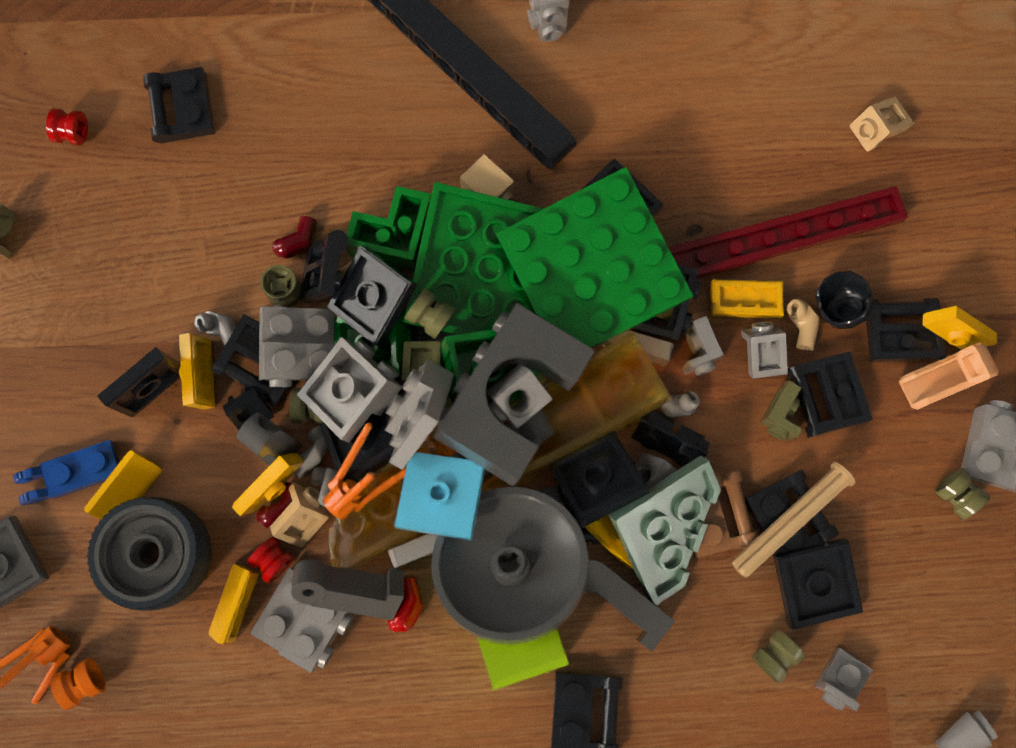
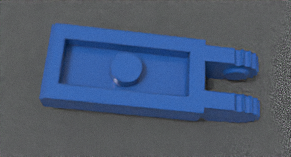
[13,440,120,505]

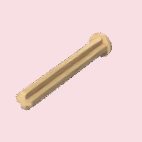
[732,462,856,577]

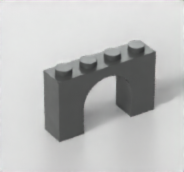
[434,303,595,486]

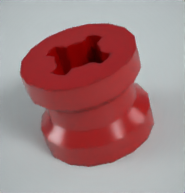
[46,108,88,145]
[247,537,295,584]

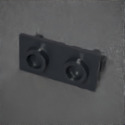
[631,410,710,467]

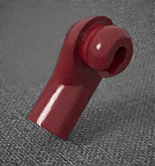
[272,216,317,259]
[256,482,303,528]

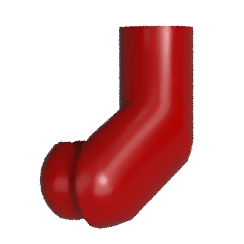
[388,577,423,633]

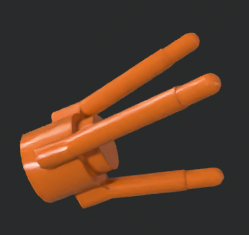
[323,423,406,519]
[0,625,72,704]

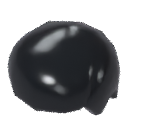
[815,271,874,329]

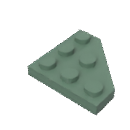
[609,456,721,605]

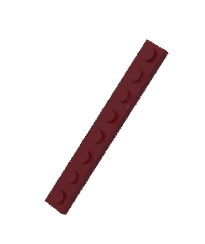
[668,186,908,278]

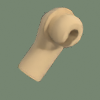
[787,299,820,351]

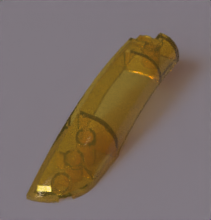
[329,332,673,569]

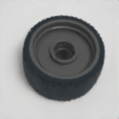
[87,497,212,611]

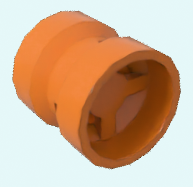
[50,658,106,710]

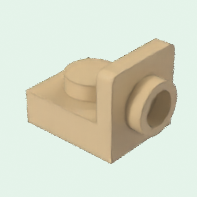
[850,96,915,151]
[270,483,329,548]

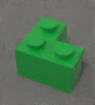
[346,186,431,272]

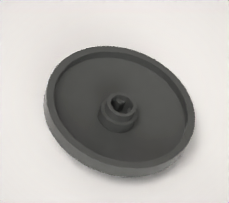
[431,487,589,644]

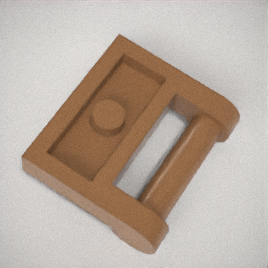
[693,471,759,558]

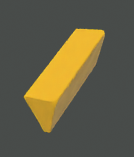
[84,450,162,520]
[209,564,259,645]

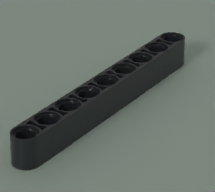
[368,0,577,169]

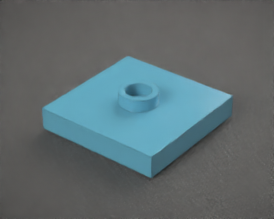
[394,452,485,540]

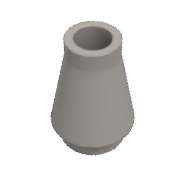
[934,710,998,748]

